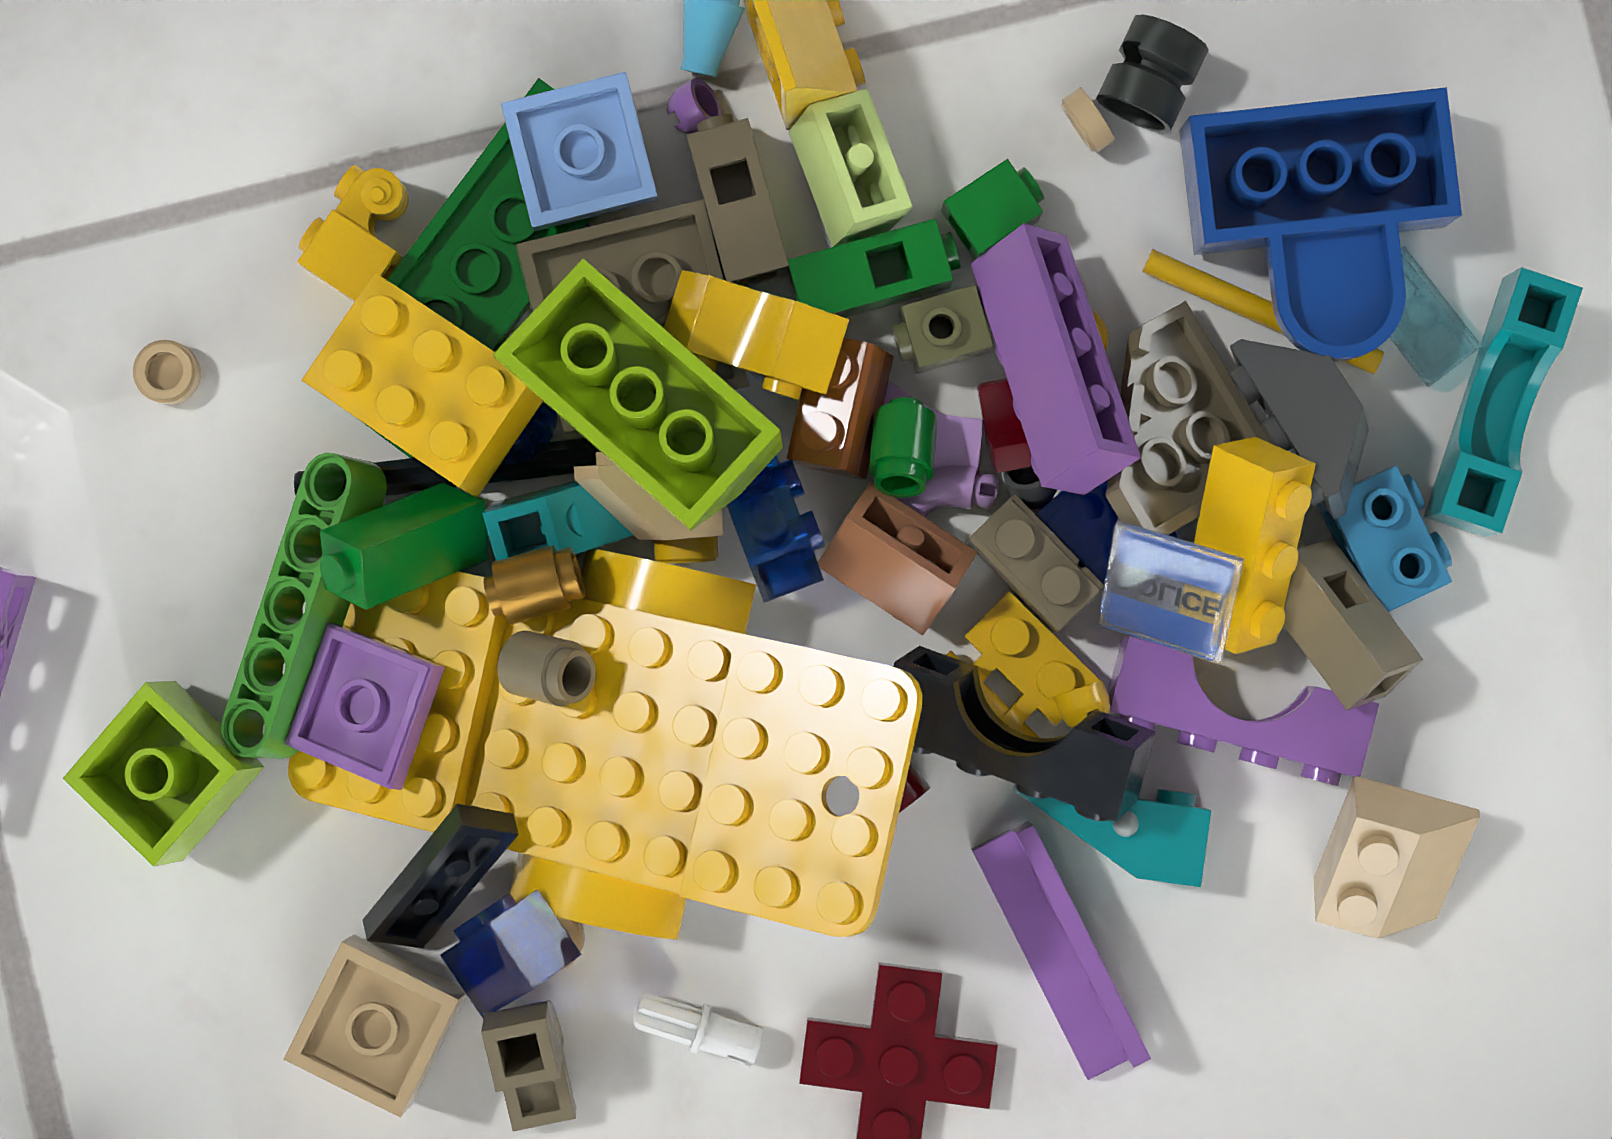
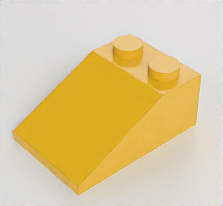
[744,0,866,130]

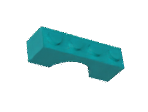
[1424,267,1583,537]

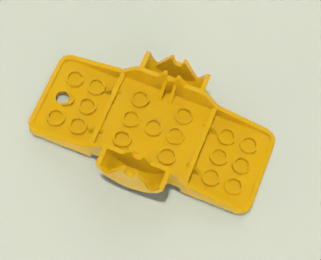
[288,549,922,940]

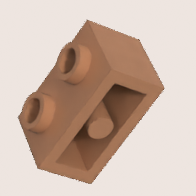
[816,482,978,636]

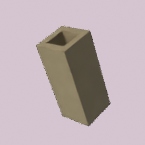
[686,114,789,287]
[1284,538,1424,711]

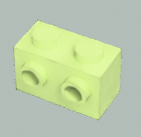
[789,89,913,247]

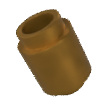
[483,545,585,625]

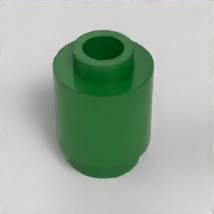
[869,397,938,498]

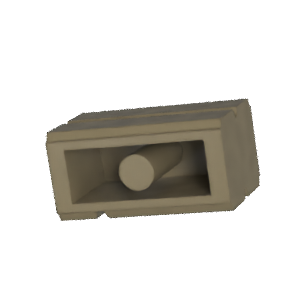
[965,494,1105,632]

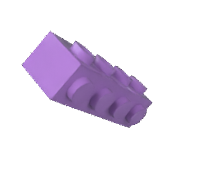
[970,223,1141,495]

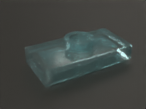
[1389,246,1482,387]

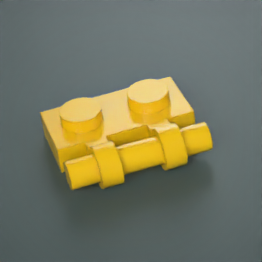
[946,591,1100,738]

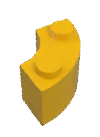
[664,270,849,400]

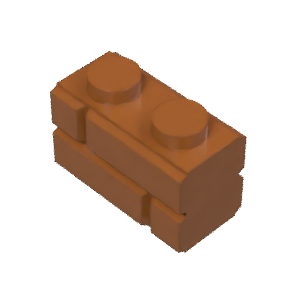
[786,338,894,480]

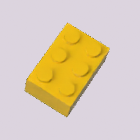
[301,272,543,498]

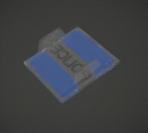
[1098,520,1244,665]

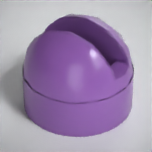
[667,78,722,134]

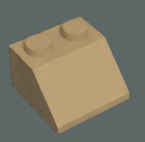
[1314,775,1480,939]

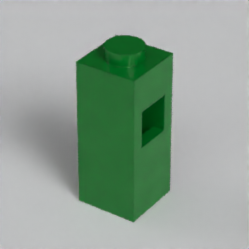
[788,218,961,318]
[320,483,488,610]

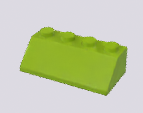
[493,259,783,531]

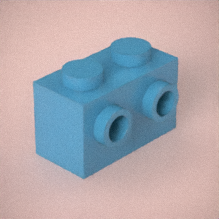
[1317,465,1452,612]

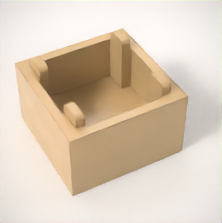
[283,934,468,1118]

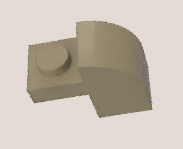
[481,1000,577,1132]

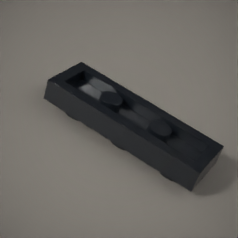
[362,804,519,949]

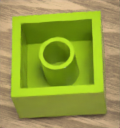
[62,681,265,867]

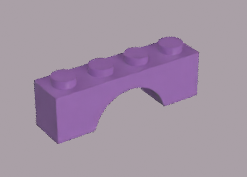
[1107,636,1379,786]

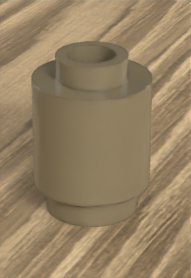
[497,630,596,706]

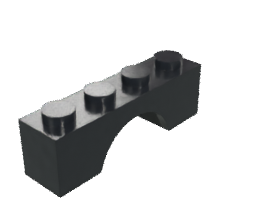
[893,645,1156,822]

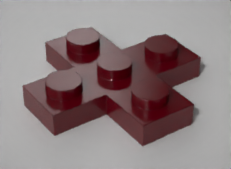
[799,962,998,1139]

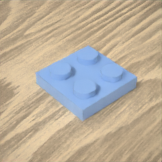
[501,72,659,231]

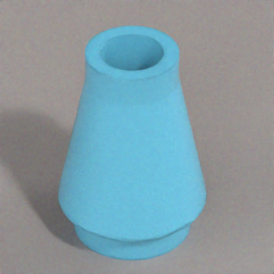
[680,0,745,78]

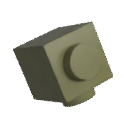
[891,285,993,374]

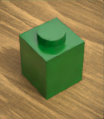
[941,158,1044,260]

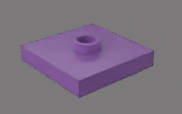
[285,622,445,790]

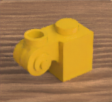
[297,165,409,302]

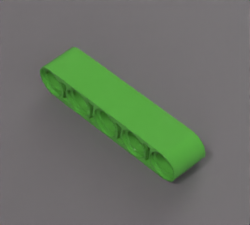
[221,452,387,759]

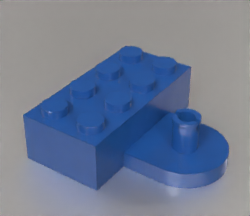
[1179,87,1462,361]

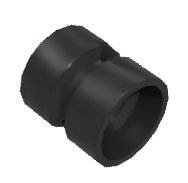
[1096,14,1209,133]

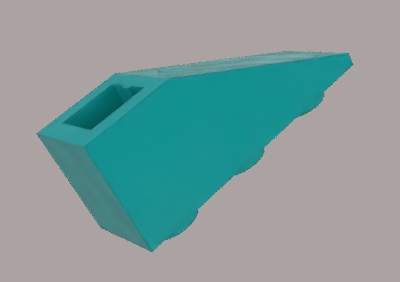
[482,481,633,561]
[1013,784,1211,887]

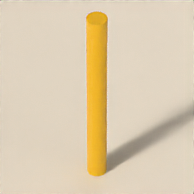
[1142,249,1384,374]

